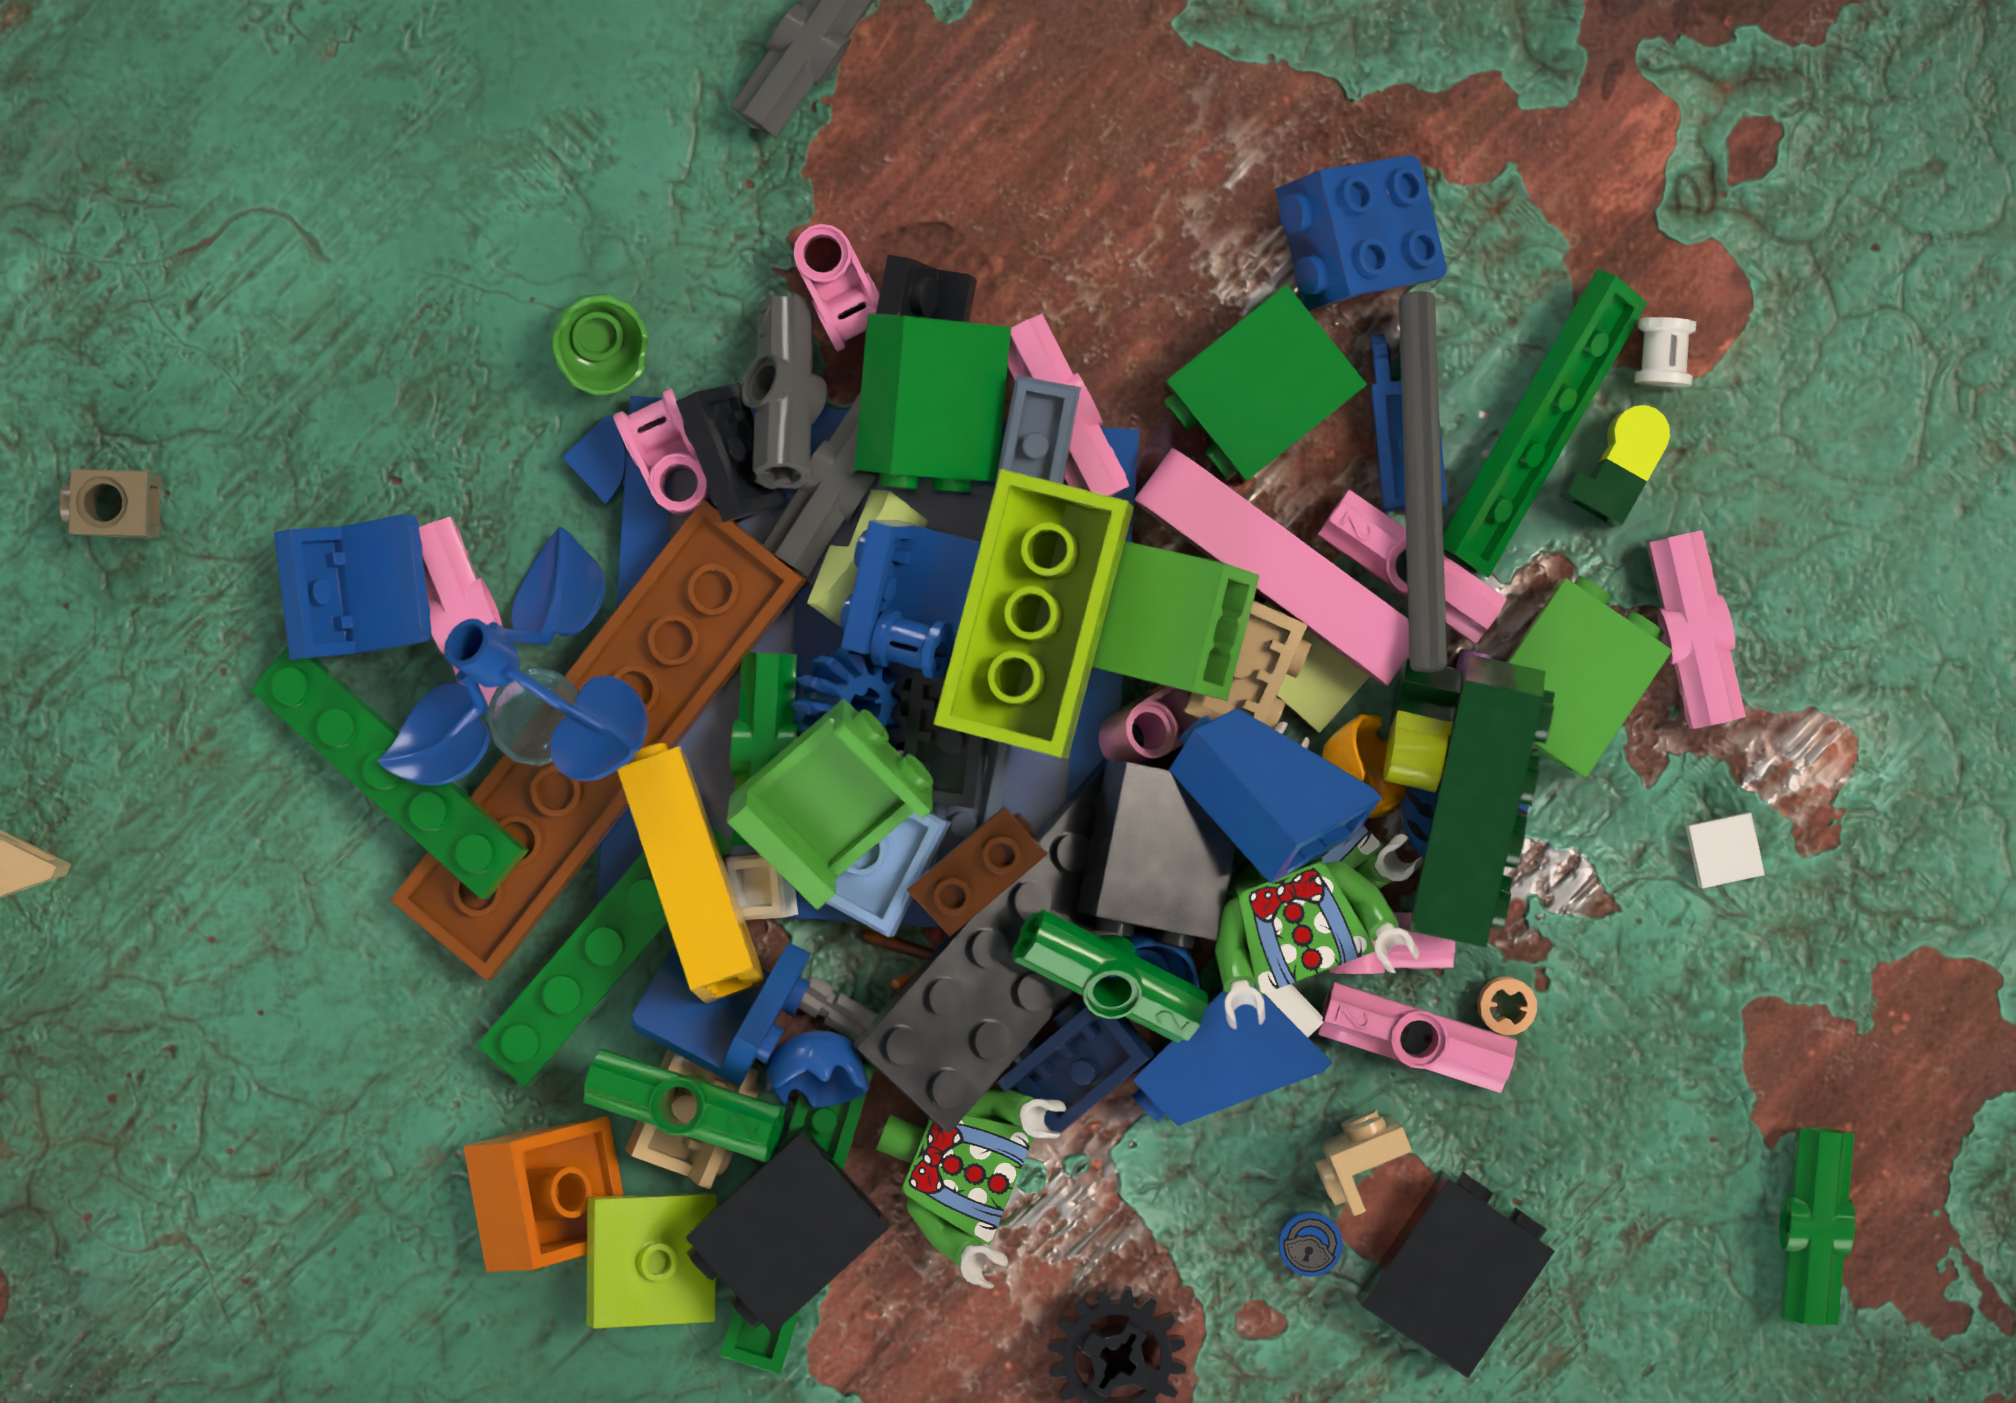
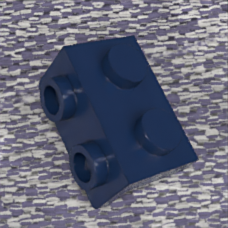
[997,997,1156,1134]

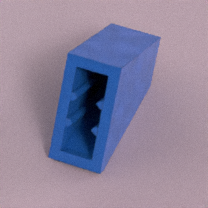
[1169,708,1382,884]
[1131,984,1333,1126]

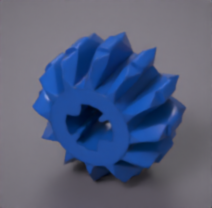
[791,647,900,733]

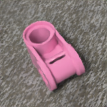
[794,224,880,352]
[613,388,711,517]
[1099,684,1199,765]

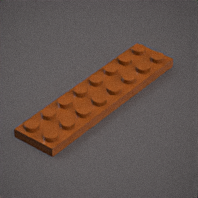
[390,499,807,981]

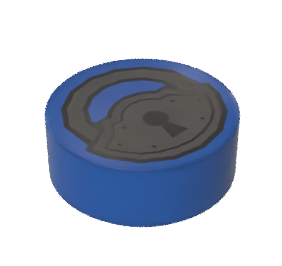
[1278,1210,1343,1277]

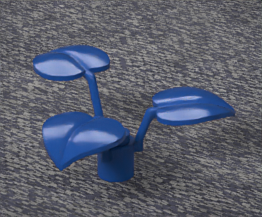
[378,526,648,785]

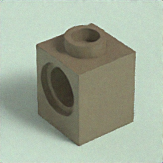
[60,469,161,539]

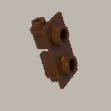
[907,806,1048,937]

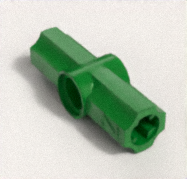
[730,652,800,847]
[1013,909,1208,1043]
[583,1049,786,1162]
[1779,1126,1855,1326]

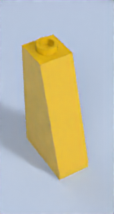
[617,743,766,1004]

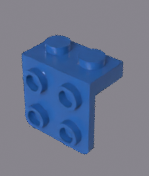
[1275,155,1447,311]
[274,514,431,660]
[840,520,981,668]
[630,942,811,1087]

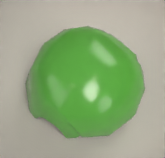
[551,293,648,396]

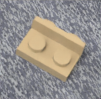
[1183,601,1311,729]

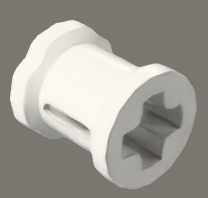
[1634,317,1697,387]

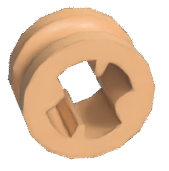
[1477,976,1537,1035]

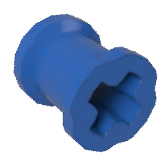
[870,608,954,680]

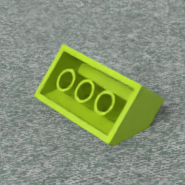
[934,469,1134,759]

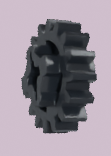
[1048,1285,1186,1403]

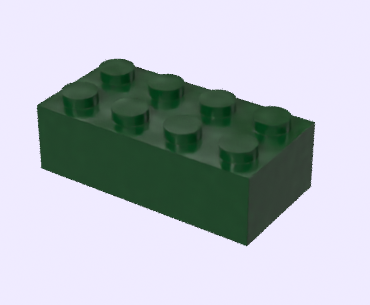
[1409,654,1555,948]

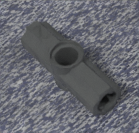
[731,0,875,140]
[740,294,827,489]
[763,392,879,577]

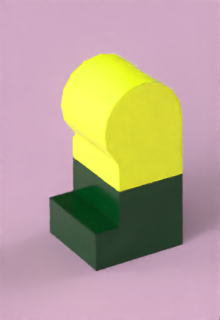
[1559,405,1670,527]
[1383,658,1463,792]

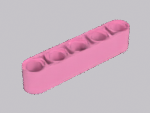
[1134,448,1410,686]

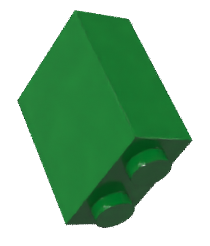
[1163,284,1367,484]
[854,313,1011,492]

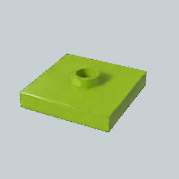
[586,1192,716,1329]

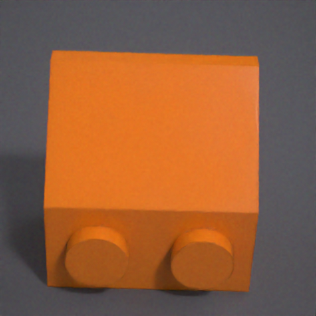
[463,1116,624,1272]

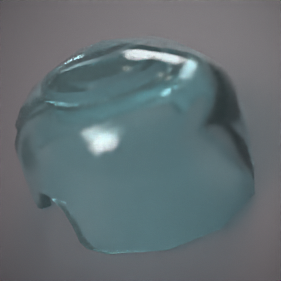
[487,666,580,766]

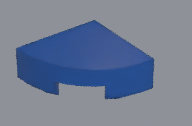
[562,414,627,505]

